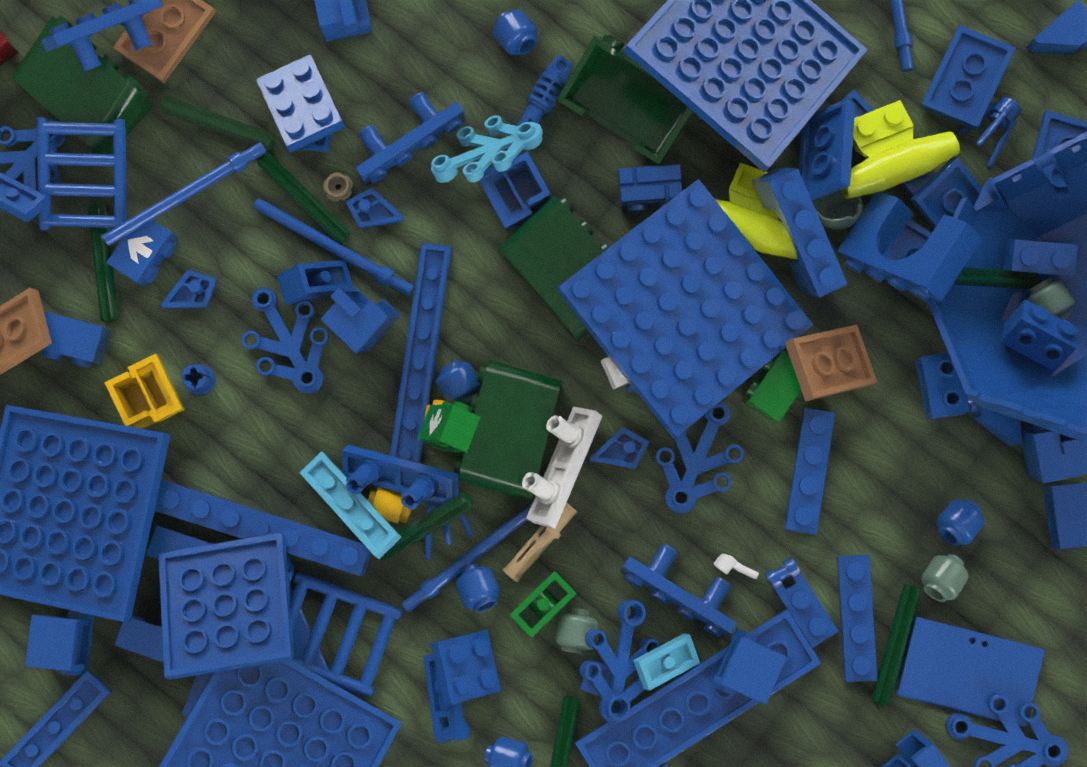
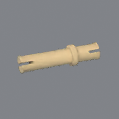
[503,502,578,583]

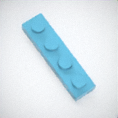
[300,451,401,559]

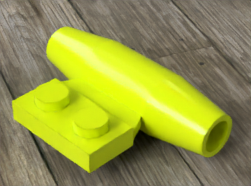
[841,100,960,199]
[715,163,798,260]

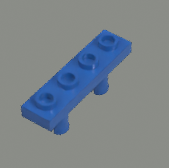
[41,0,163,72]
[355,92,465,184]
[342,445,458,510]
[620,544,737,638]

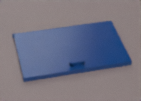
[896,616,1045,728]

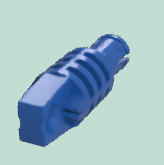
[516,55,573,126]

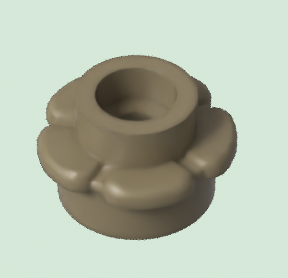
[323,172,353,202]

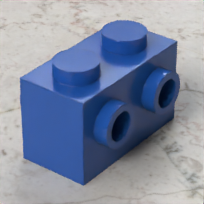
[1001,300,1079,372]
[915,352,972,421]

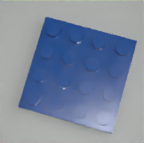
[158,533,295,680]

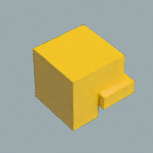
[104,353,185,429]

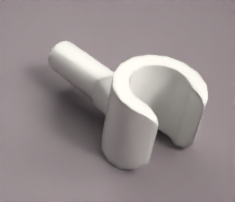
[714,553,759,579]

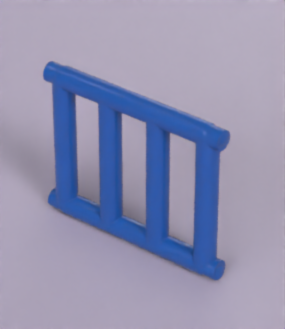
[37,117,127,230]
[290,572,403,698]

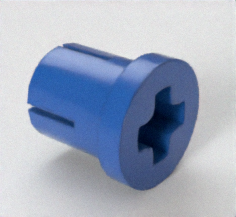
[182,364,215,395]

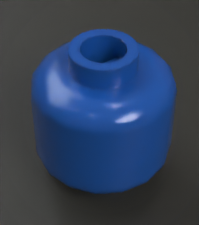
[493,10,538,55]
[436,359,481,405]
[937,499,984,546]
[455,564,501,612]
[484,737,533,767]

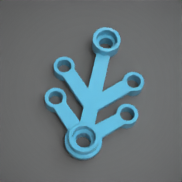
[431,116,543,183]

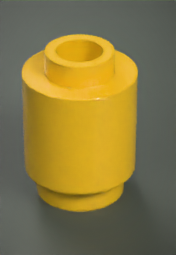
[368,487,411,524]

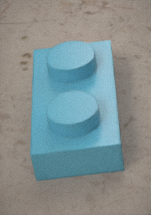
[633,633,700,691]

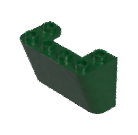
[11,16,153,154]
[557,34,695,164]
[498,196,608,343]
[454,359,562,501]

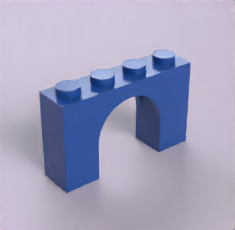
[752,167,847,298]
[837,192,983,302]
[115,525,215,662]

